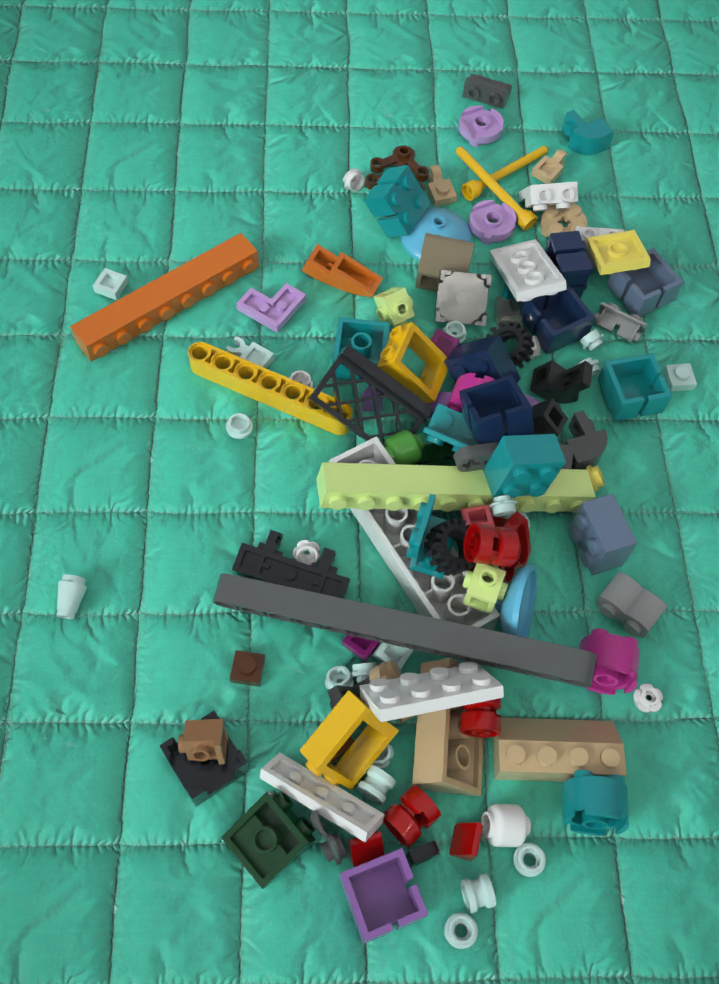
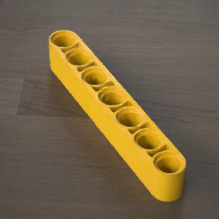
[188,342,353,435]

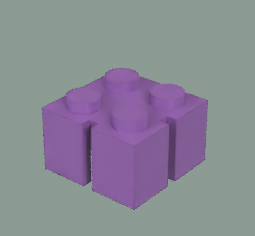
[339,848,429,945]

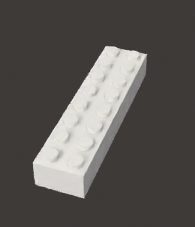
[329,436,500,630]

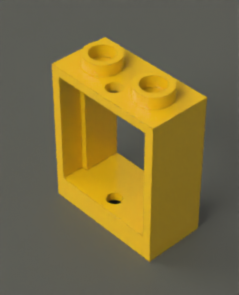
[377,322,448,404]
[299,690,399,790]

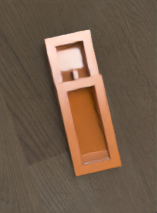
[302,244,383,298]

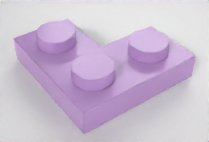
[236,283,306,333]

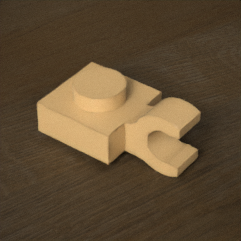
[531,149,567,184]
[427,165,457,207]

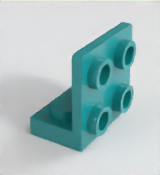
[423,403,478,452]
[406,493,454,579]

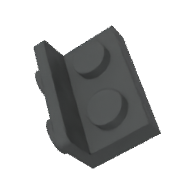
[462,73,512,109]

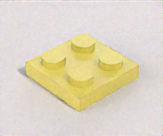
[586,230,651,275]

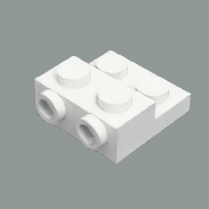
[518,182,578,211]

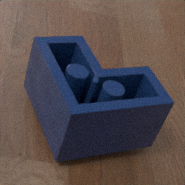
[444,335,521,383]

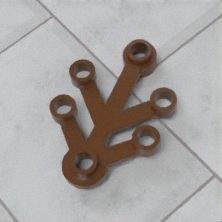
[365,145,429,217]

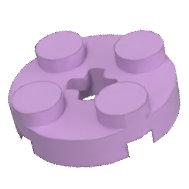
[458,105,504,147]
[468,200,516,245]

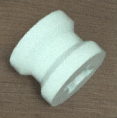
[356,765,396,805]
[460,873,496,914]

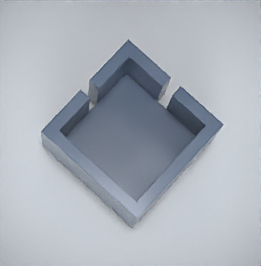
[607,248,683,317]
[569,494,637,576]

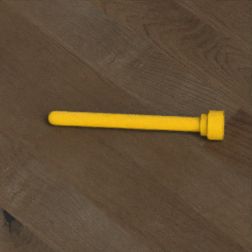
[461,146,548,201]
[456,147,538,231]

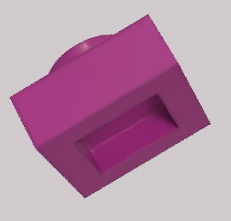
[431,328,460,357]
[342,635,381,662]

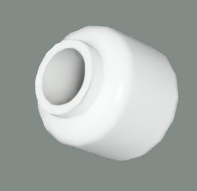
[481,804,531,847]

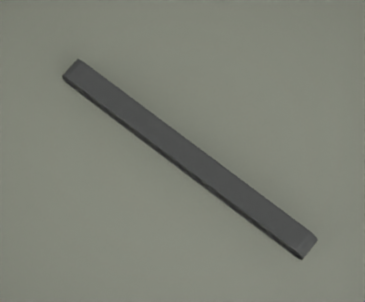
[212,573,597,687]

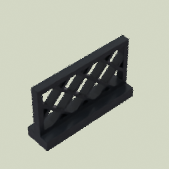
[308,344,434,446]

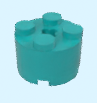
[562,770,629,836]

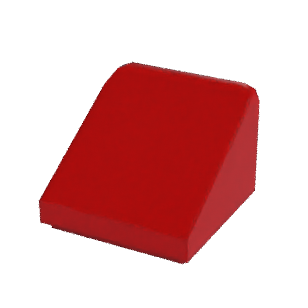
[449,822,483,861]
[348,831,384,867]

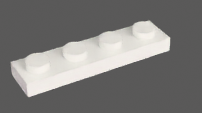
[260,753,384,842]

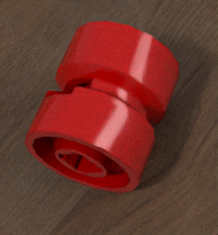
[463,523,520,567]
[460,698,501,738]
[383,785,441,848]

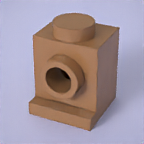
[178,719,228,764]

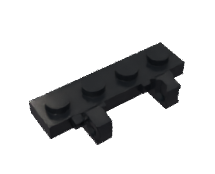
[232,530,350,599]

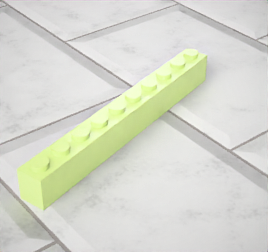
[316,462,596,514]

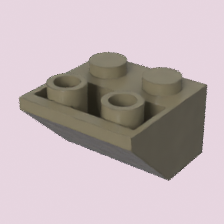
[415,233,475,292]

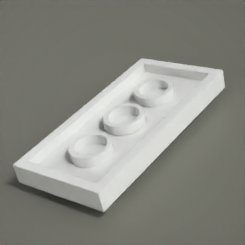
[490,239,567,302]
[359,662,504,722]

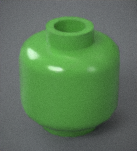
[384,430,424,465]

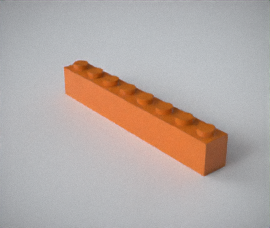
[70,233,259,362]

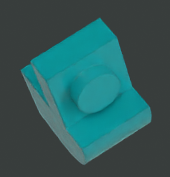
[562,110,614,155]

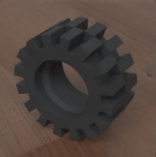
[486,321,535,369]
[424,518,477,576]

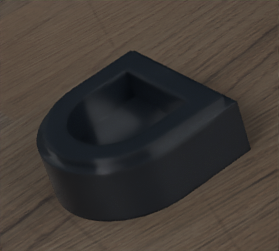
[405,840,440,868]

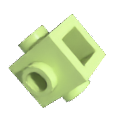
[373,287,415,328]
[462,563,508,614]

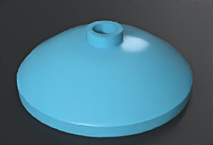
[401,207,472,261]
[496,564,537,638]

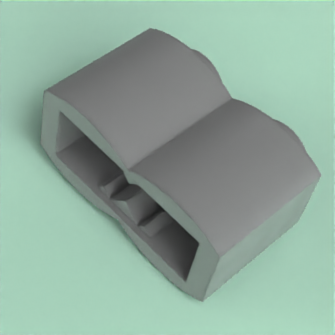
[596,572,667,638]

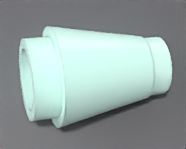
[56,575,87,620]

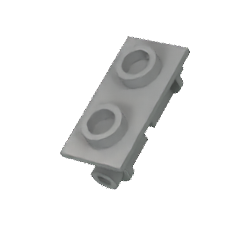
[594,302,647,343]

